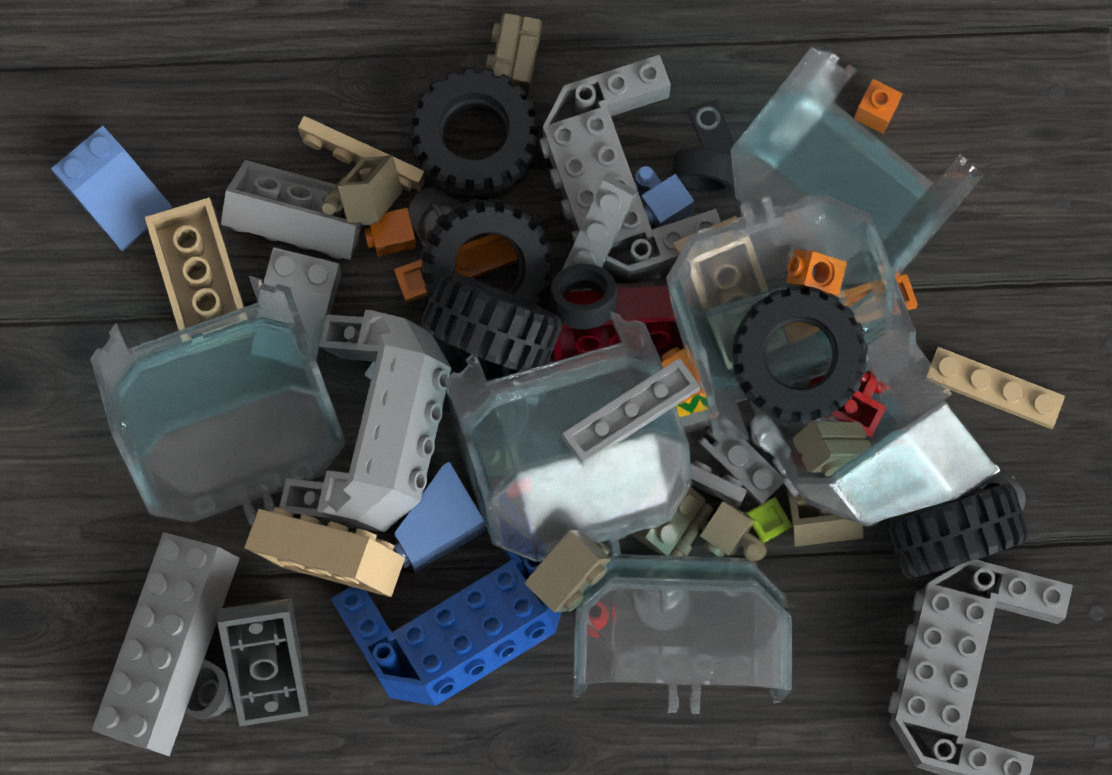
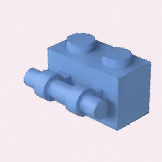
[635,166,694,230]

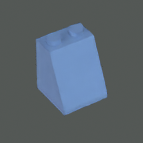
[394,462,486,573]

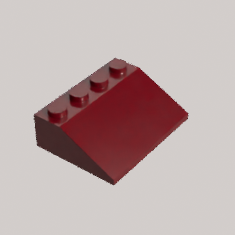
[551,284,692,387]

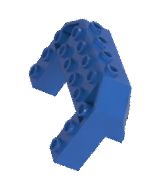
[331,491,562,706]

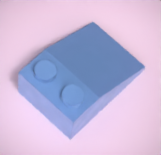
[51,126,173,252]

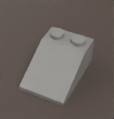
[250,247,342,369]

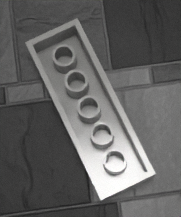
[92,532,240,756]

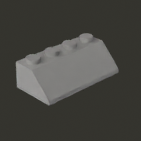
[221,160,364,260]

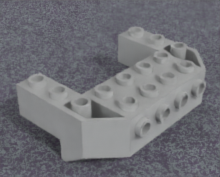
[539,55,721,283]
[279,310,451,532]
[888,560,1073,775]

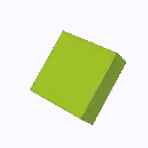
[746,497,792,543]

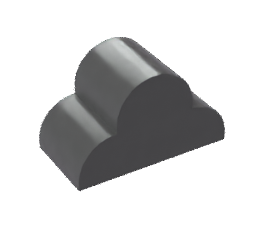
[217,598,309,727]

